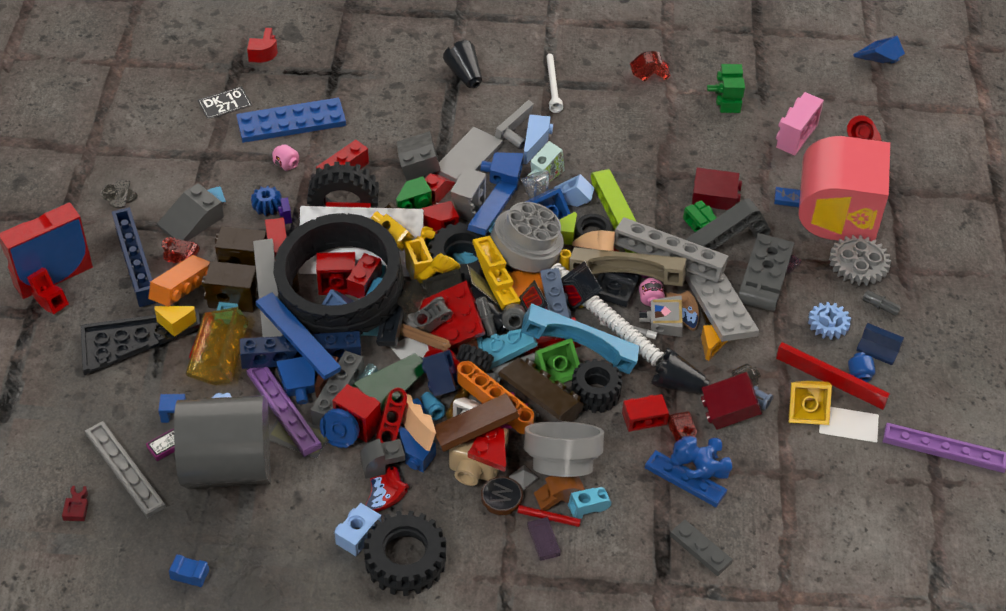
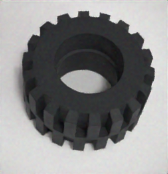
[571,359,622,413]

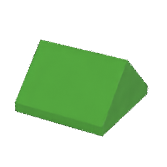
[535,338,580,383]

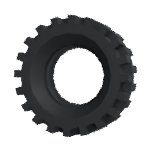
[307,161,379,208]
[364,510,446,596]

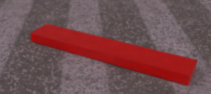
[776,342,890,410]

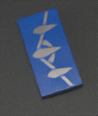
[774,187,800,207]

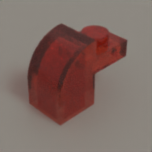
[630,51,671,81]

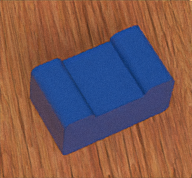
[169,554,209,587]

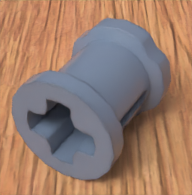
[754,386,773,411]

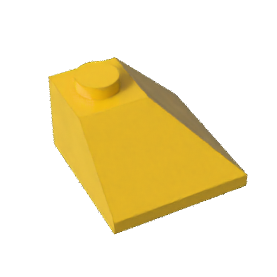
[788,381,832,425]

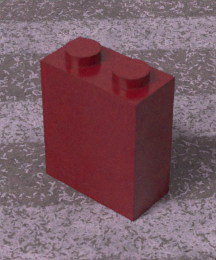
[691,167,742,210]
[701,372,762,430]

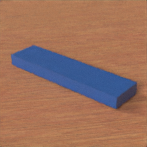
[645,450,727,507]

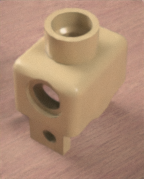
[449,428,509,486]

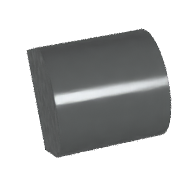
[174,395,271,489]

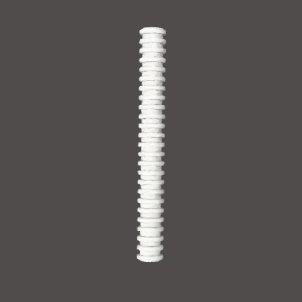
[551,263,664,367]

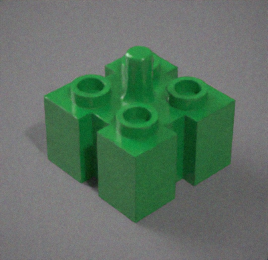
[707,64,745,113]

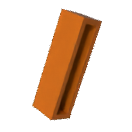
[148,255,210,307]

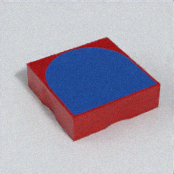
[0,202,93,300]

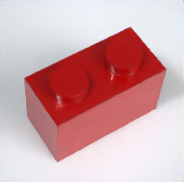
[347,253,382,299]
[622,394,669,432]

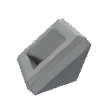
[509,465,538,491]

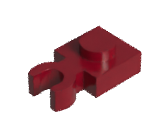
[62,486,88,521]

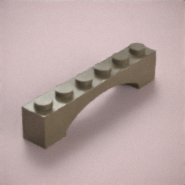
[569,247,686,286]

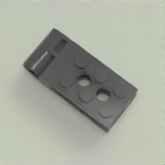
[738,233,795,312]

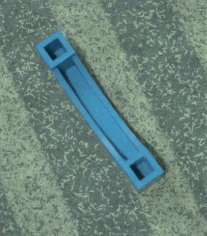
[521,303,639,374]

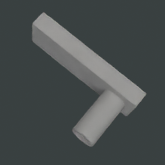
[494,100,534,149]

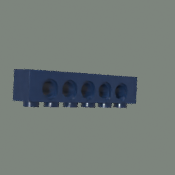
[112,207,158,307]
[240,331,361,369]

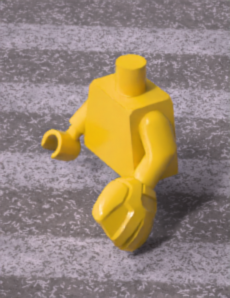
[405,226,460,286]

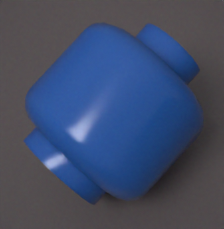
[848,352,875,382]

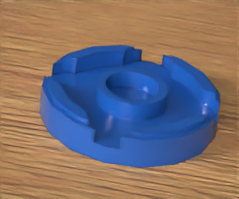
[320,409,360,448]

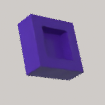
[278,197,292,224]

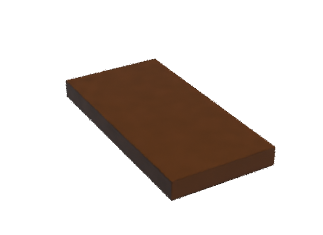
[434,393,520,452]

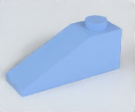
[523,115,553,164]

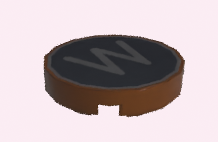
[481,477,523,515]

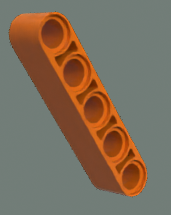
[457,361,534,434]

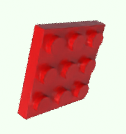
[415,280,485,350]

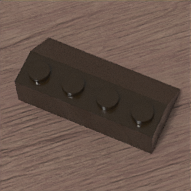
[498,357,586,422]

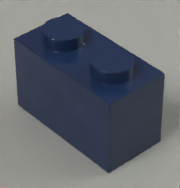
[422,350,462,397]

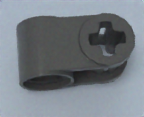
[413,297,453,332]

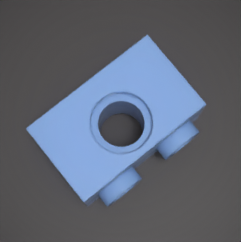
[334,503,382,556]

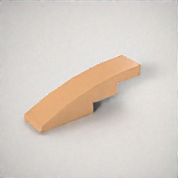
[401,394,436,451]

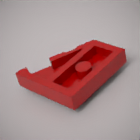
[468,427,506,472]

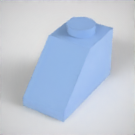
[554,174,594,207]

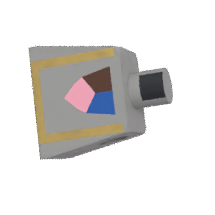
[639,296,682,337]

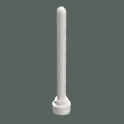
[547,54,563,113]

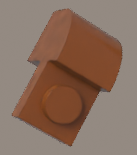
[534,476,585,511]

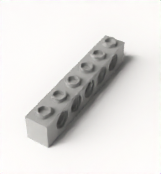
[614,217,729,283]

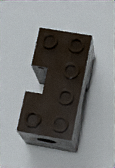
[202,226,267,313]

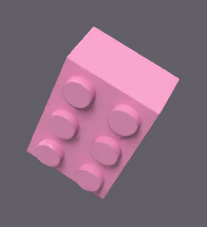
[776,92,824,156]

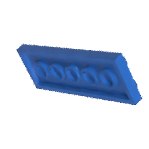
[236,98,346,143]

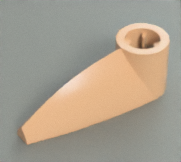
[572,230,615,251]

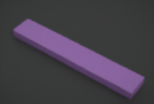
[247,367,322,457]
[882,423,1006,473]

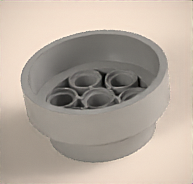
[490,202,564,272]
[524,421,604,477]

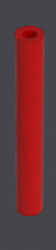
[517,505,581,527]

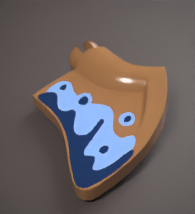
[664,290,699,331]

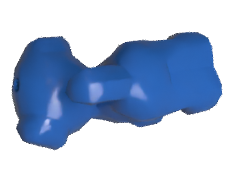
[671,436,732,479]

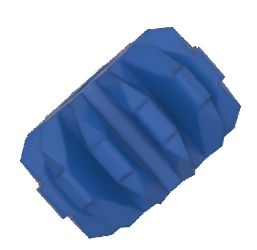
[251,186,282,216]

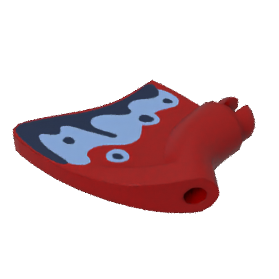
[366,466,409,512]

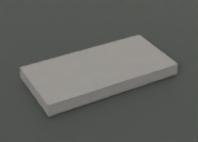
[435,127,503,183]

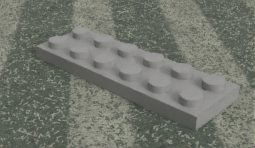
[685,271,759,342]

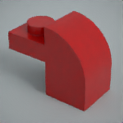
[247,28,278,63]
[27,267,69,314]

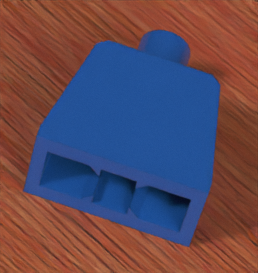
[481,152,523,190]
[276,357,315,405]

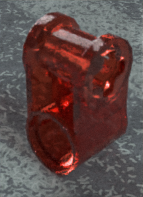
[162,237,200,264]
[668,411,697,442]

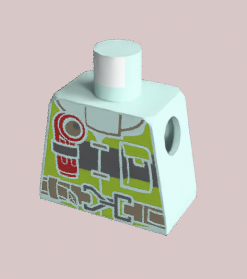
[526,141,565,185]

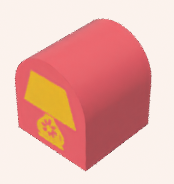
[799,136,890,242]

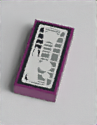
[146,428,175,461]

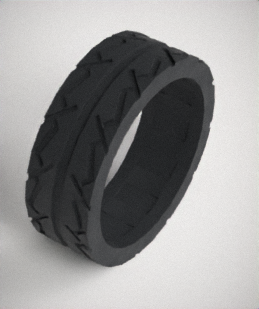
[273,213,404,335]

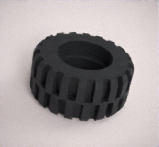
[428,222,491,290]

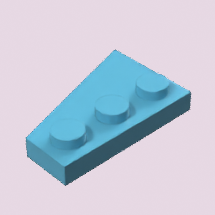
[476,329,538,370]

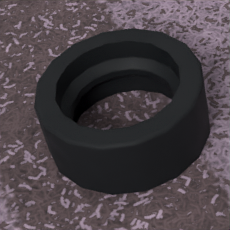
[576,214,611,239]

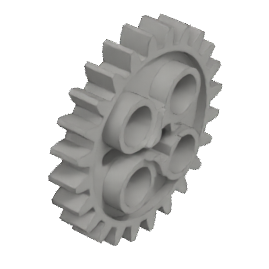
[829,235,891,286]

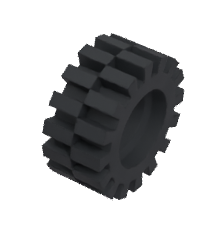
[456,344,494,373]

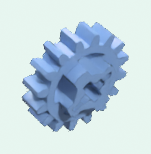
[808,302,851,340]

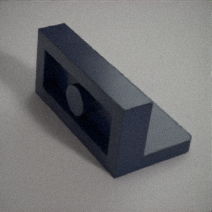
[856,323,904,365]

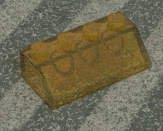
[186,307,249,385]

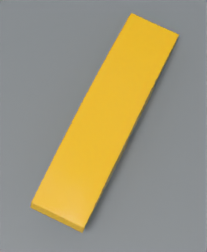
[472,236,521,310]

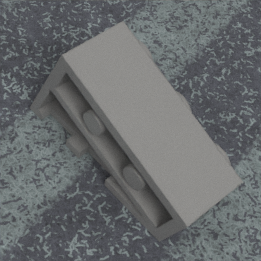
[450,167,486,221]

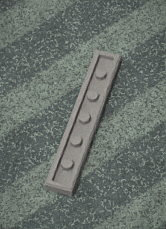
[253,238,283,337]
[85,421,166,518]

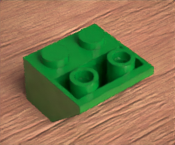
[396,176,432,209]

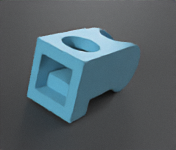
[568,487,611,519]

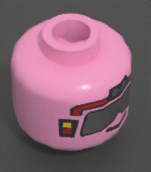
[272,144,299,171]
[639,278,665,307]

